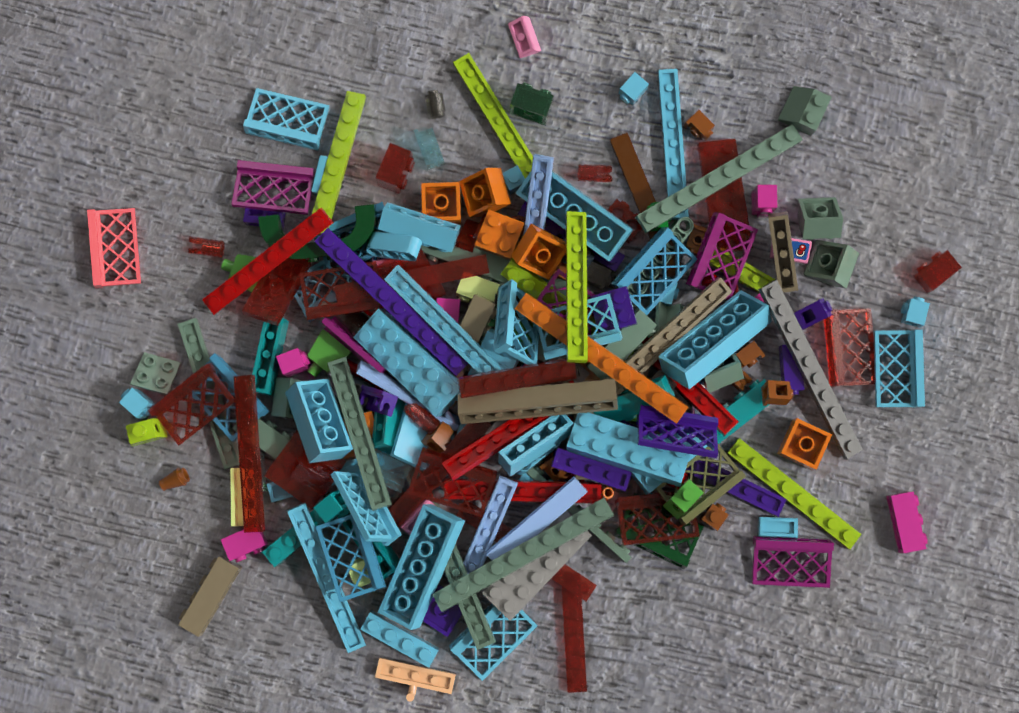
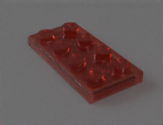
[242,258,311,326]

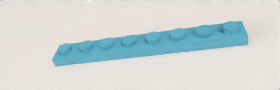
[658,69,689,220]
[384,265,509,389]
[287,503,366,653]

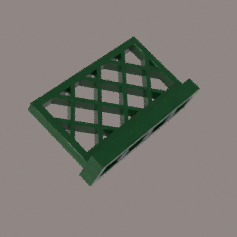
[614,492,704,569]

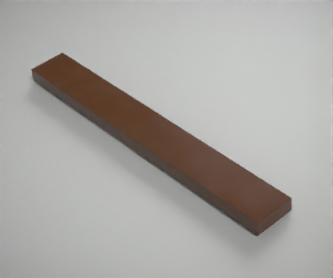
[610,132,683,278]

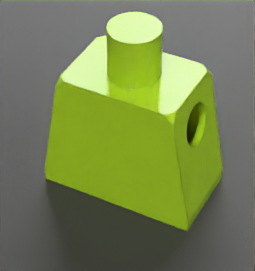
[126,418,168,447]

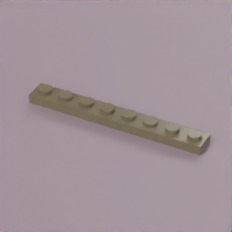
[606,277,732,395]

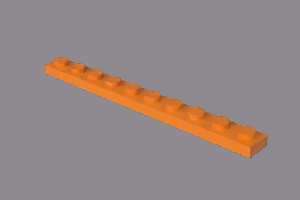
[515,293,688,424]

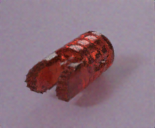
[578,164,612,182]
[188,236,225,258]
[404,403,440,434]

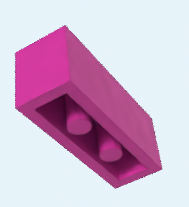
[886,491,928,554]

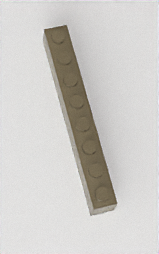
[458,379,618,424]

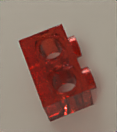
[608,199,642,244]

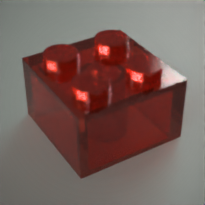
[376,143,415,194]

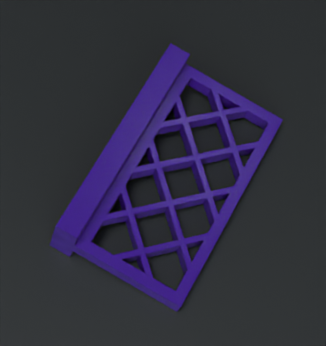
[636,405,718,459]

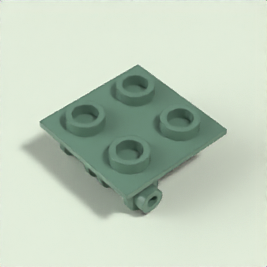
[130,352,181,395]

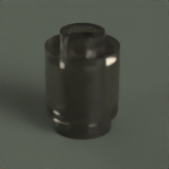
[424,90,446,119]

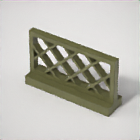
[655,444,746,526]

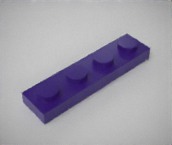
[551,448,632,491]

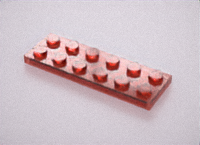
[697,139,753,254]

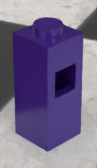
[794,298,832,330]
[779,345,805,395]

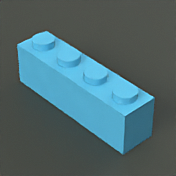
[378,202,461,253]
[498,415,574,477]
[360,611,439,668]

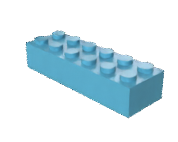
[515,171,634,261]
[658,290,772,389]
[353,308,468,417]
[567,412,692,487]
[378,504,465,630]

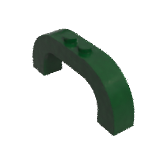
[258,204,377,262]

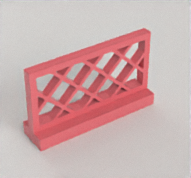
[87,208,141,288]

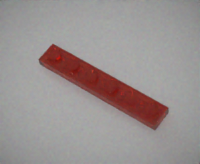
[457,359,577,398]
[561,573,587,693]

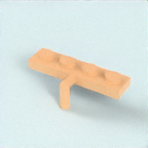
[375,657,456,702]

